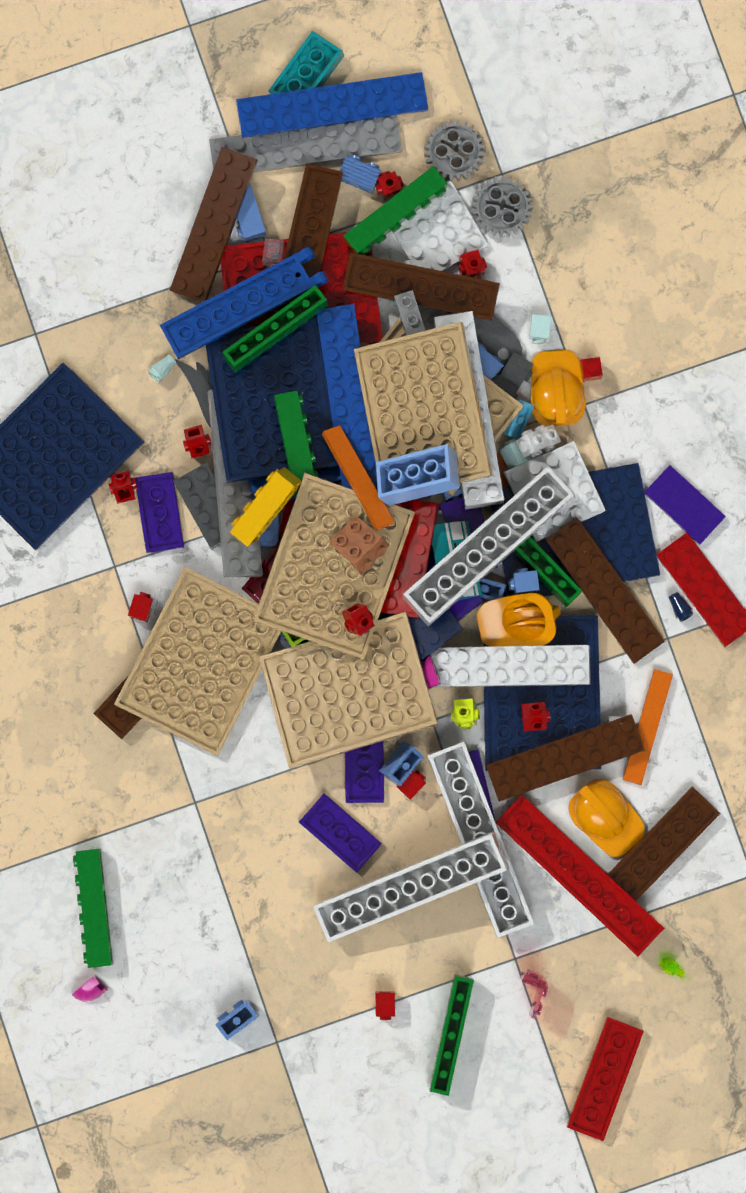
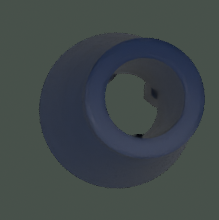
[668,592,693,622]

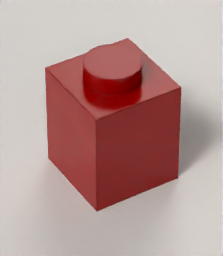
[580,357,603,382]
[128,592,154,622]
[396,770,426,800]
[375,991,395,1020]

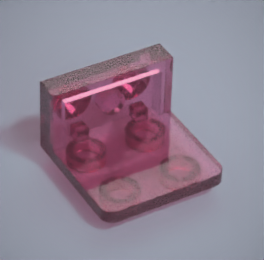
[520,969,549,1019]

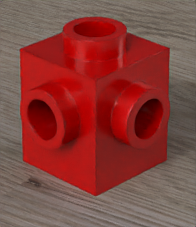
[375,171,404,201]
[458,249,487,279]
[183,424,212,458]
[109,471,137,504]
[342,603,375,636]
[521,702,550,731]

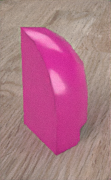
[421,655,441,689]
[72,975,107,1002]

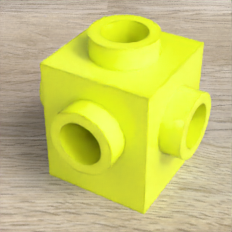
[451,699,480,729]

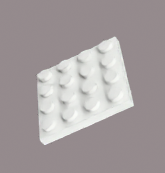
[394,181,488,271]
[504,441,606,542]

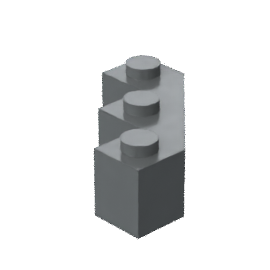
[495,352,534,399]

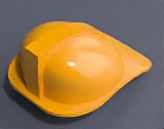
[531,350,586,426]
[477,592,561,647]
[569,779,645,857]

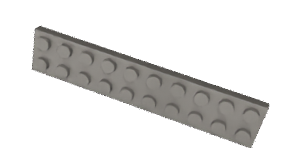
[209,115,401,173]
[208,390,263,578]

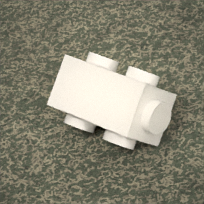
[516,424,561,458]

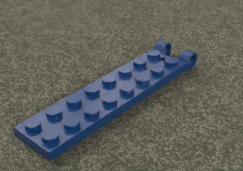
[160,247,329,360]

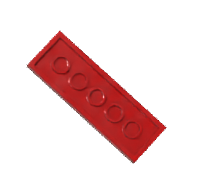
[657,532,746,648]
[566,1017,644,1141]

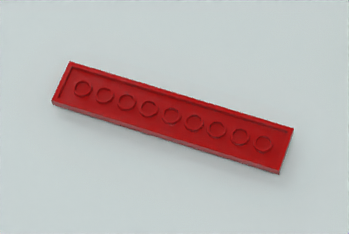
[495,795,665,957]

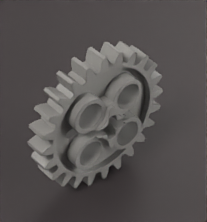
[424,120,485,182]
[471,175,533,238]

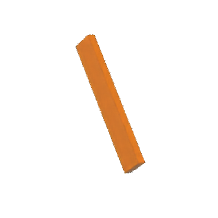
[322,426,394,531]
[622,669,673,785]

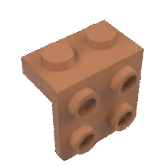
[330,517,388,575]

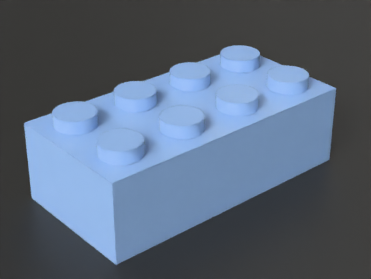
[376,444,460,506]

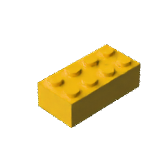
[230,468,302,547]

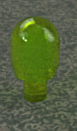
[659,957,685,978]

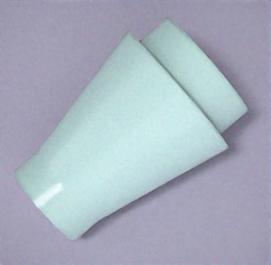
[148,354,176,382]

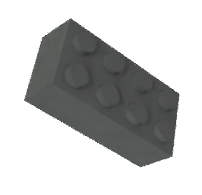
[173,463,221,550]

